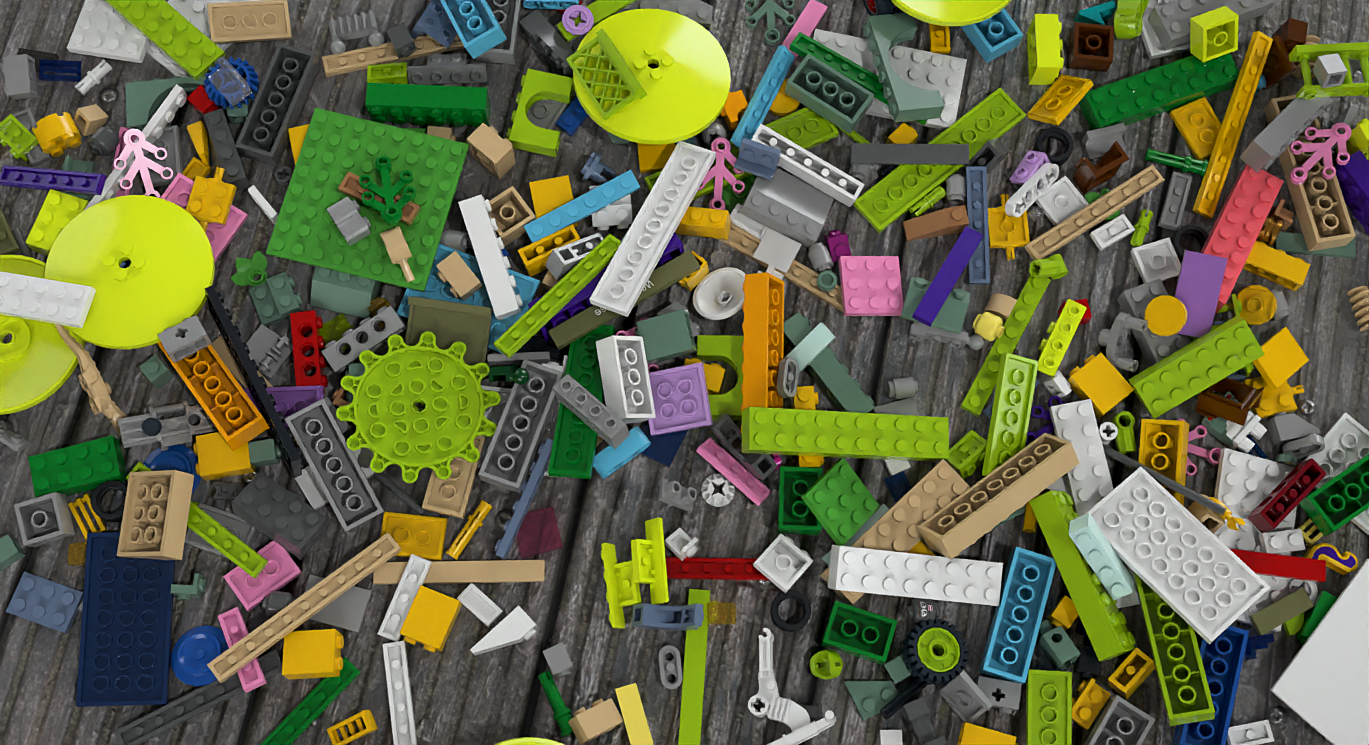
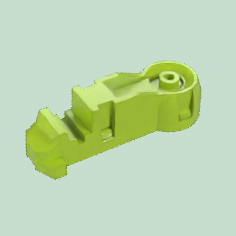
[1114,0,1149,40]

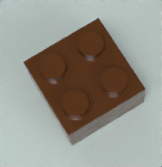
[1068,22,1114,72]

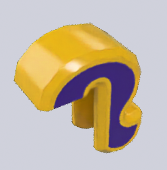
[1302,543,1358,575]

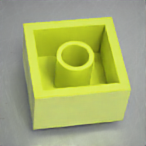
[1190,6,1239,62]

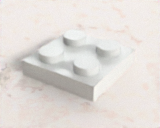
[1035,176,1089,226]
[1130,238,1181,284]

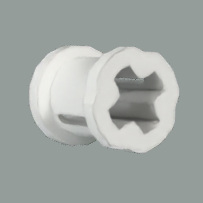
[1098,422,1118,445]

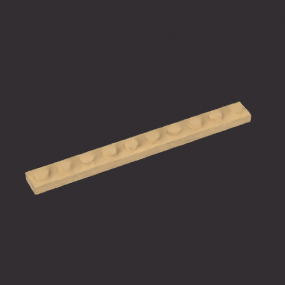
[207,533,401,683]

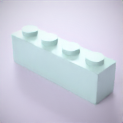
[1069,513,1134,600]

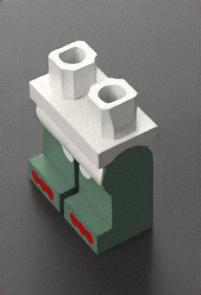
[1200,391,1267,454]

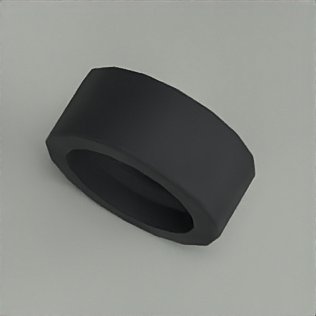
[1034,127,1074,166]
[1171,225,1209,263]
[91,480,127,523]
[770,590,811,632]

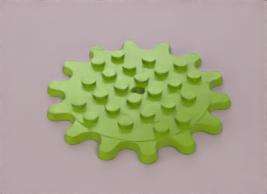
[336,331,501,483]

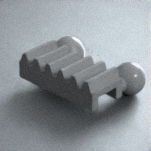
[329,10,384,55]

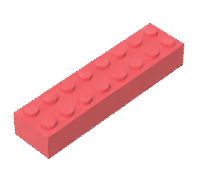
[1200,164,1284,314]

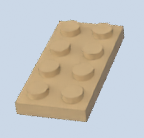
[207,0,292,44]
[422,436,486,519]

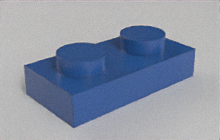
[555,97,589,137]

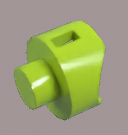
[810,649,843,680]

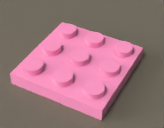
[838,256,903,316]

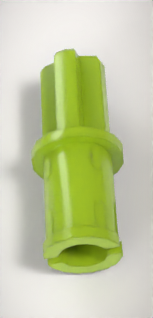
[909,186,946,218]
[1130,209,1153,247]

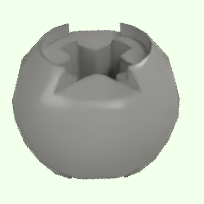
[701,122,726,147]

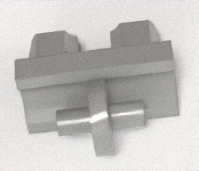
[658,479,697,511]

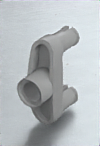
[1099,312,1148,372]

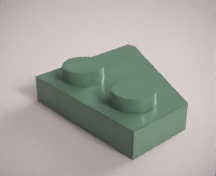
[844,681,899,721]

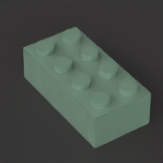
[785,53,875,134]

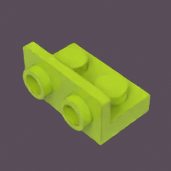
[367,62,408,84]
[0,114,39,162]
[945,430,987,480]

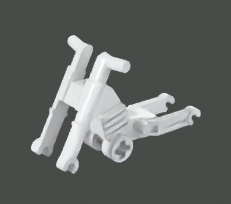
[748,628,837,745]

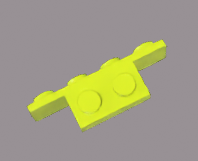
[1037,299,1086,377]
[631,517,669,605]
[601,543,642,629]

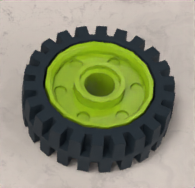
[902,619,969,685]

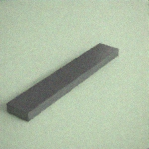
[850,143,969,165]

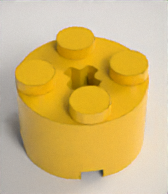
[32,112,82,157]

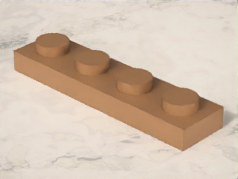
[338,171,421,226]

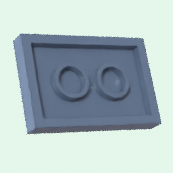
[6,571,84,634]

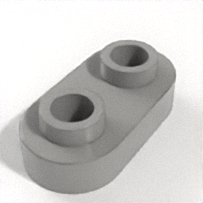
[776,357,799,398]
[1282,434,1325,459]
[659,645,682,690]

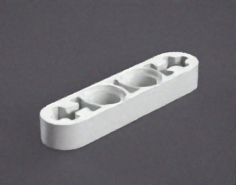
[1005,163,1059,217]

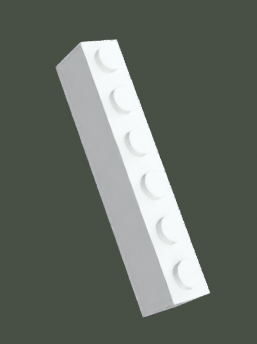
[751,124,865,207]
[458,194,523,320]

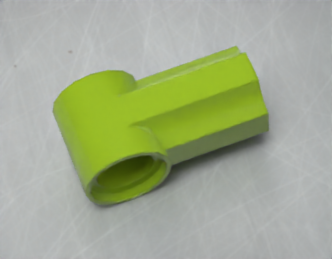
[1029,254,1069,280]
[1110,411,1137,454]

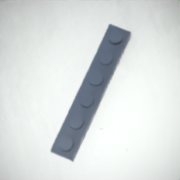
[965,166,990,285]
[495,438,553,560]

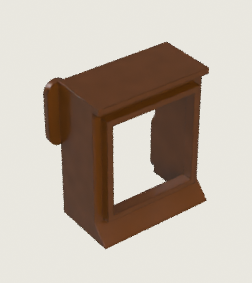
[1072,141,1129,194]
[1195,377,1264,426]

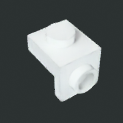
[664,528,699,561]

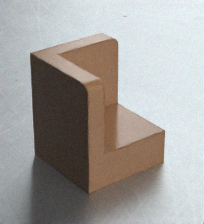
[1269,199,1294,232]

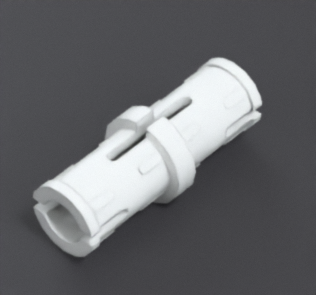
[74,60,112,96]

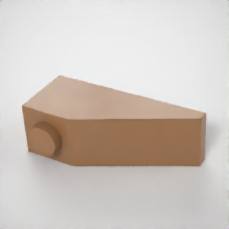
[903,205,969,241]

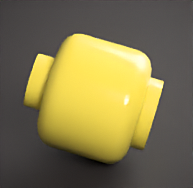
[972,312,1005,342]

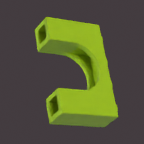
[507,68,574,157]
[697,335,744,420]

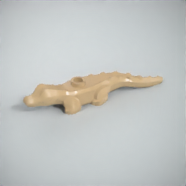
[55,324,127,437]

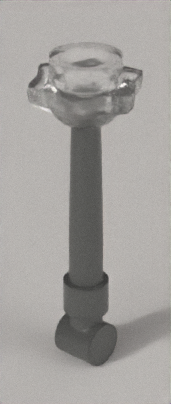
[1004,170,1044,221]

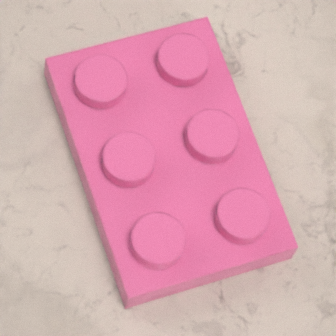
[223,541,302,611]

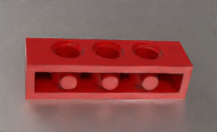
[290,310,328,394]

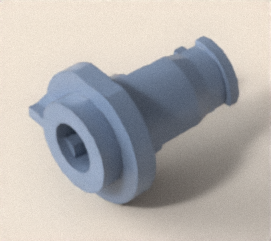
[580,151,619,185]

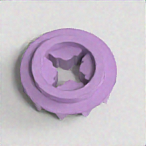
[562,5,594,36]

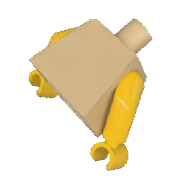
[1187,494,1245,534]

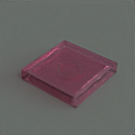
[517,507,563,559]

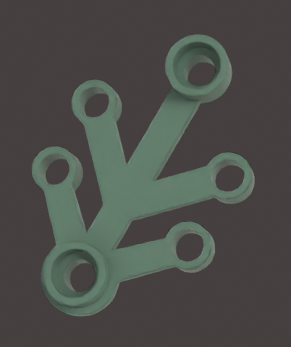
[745,0,796,46]

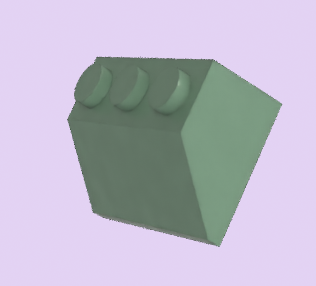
[310,266,381,319]
[901,276,970,334]

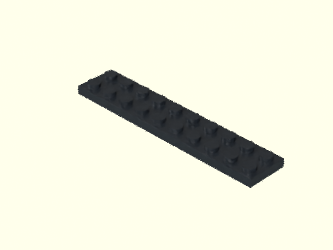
[205,285,304,478]

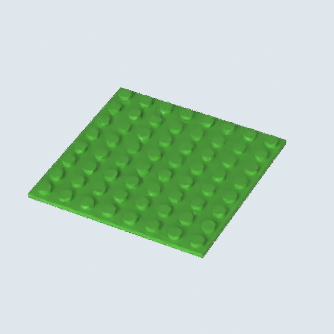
[266,108,470,292]

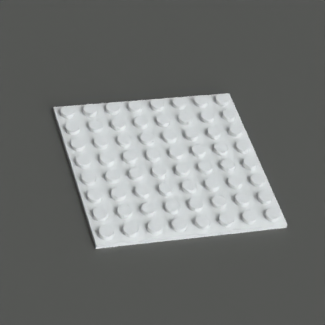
[1270,559,1369,745]

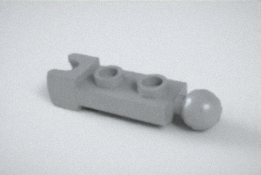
[909,321,984,350]

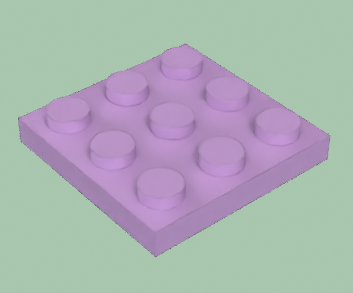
[649,363,713,436]

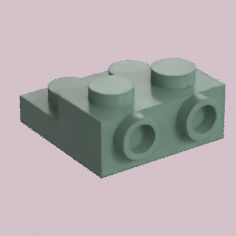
[248,272,303,327]

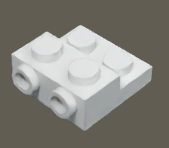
[589,185,633,230]
[753,534,813,593]

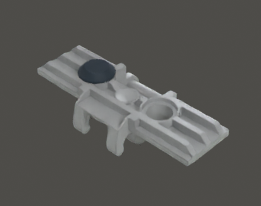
[118,400,218,451]

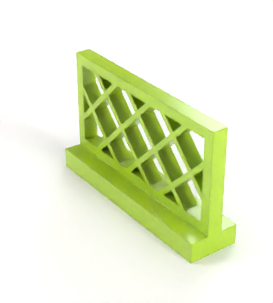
[566,28,647,120]

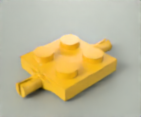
[186,167,237,234]
[988,194,1030,260]
[1235,376,1304,419]

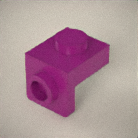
[824,229,851,262]

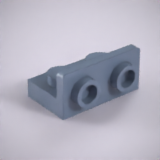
[734,138,781,180]

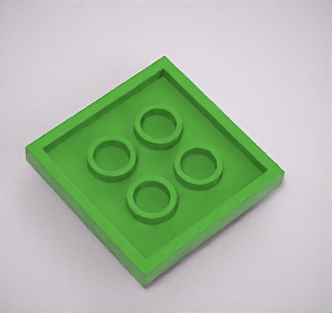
[801,457,880,546]

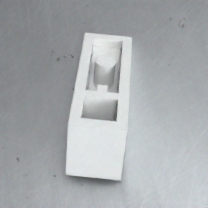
[470,605,537,656]

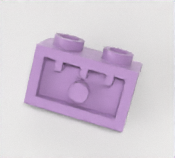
[1010,150,1051,195]

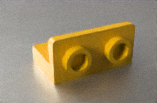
[1072,678,1111,730]

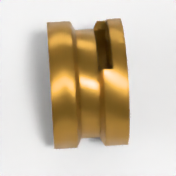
[1256,215,1284,247]

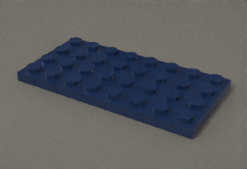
[76,532,175,707]

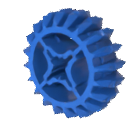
[204,56,260,110]

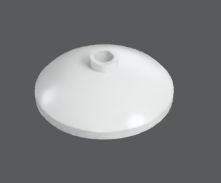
[693,267,745,320]

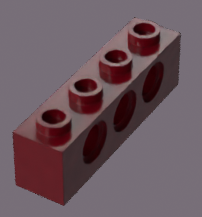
[1247,458,1327,533]

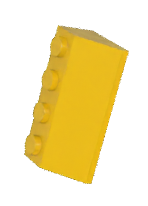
[1139,419,1189,506]

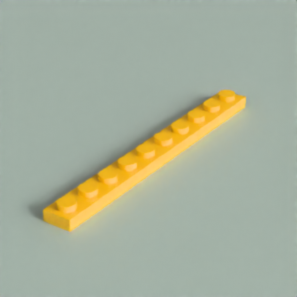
[1192,31,1273,219]

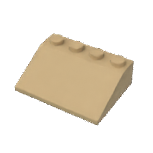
[117,470,194,560]

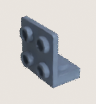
[410,0,458,48]

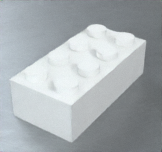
[596,335,656,423]

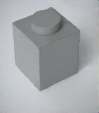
[1313,53,1347,88]
[543,642,574,678]

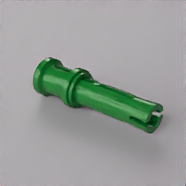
[1145,148,1208,177]
[538,671,574,738]

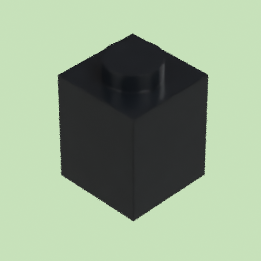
[1073,645,1101,679]

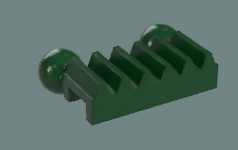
[489,365,530,385]

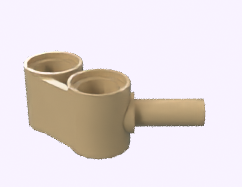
[380,226,415,282]

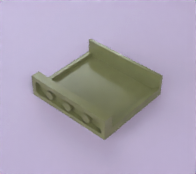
[405,296,493,382]

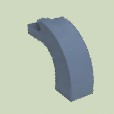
[632,603,704,630]

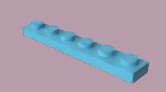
[730,45,796,149]
[524,170,640,243]

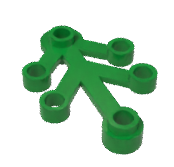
[359,156,416,225]

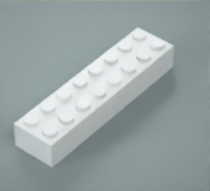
[828,545,1003,606]

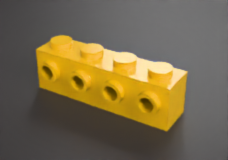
[791,386,824,468]

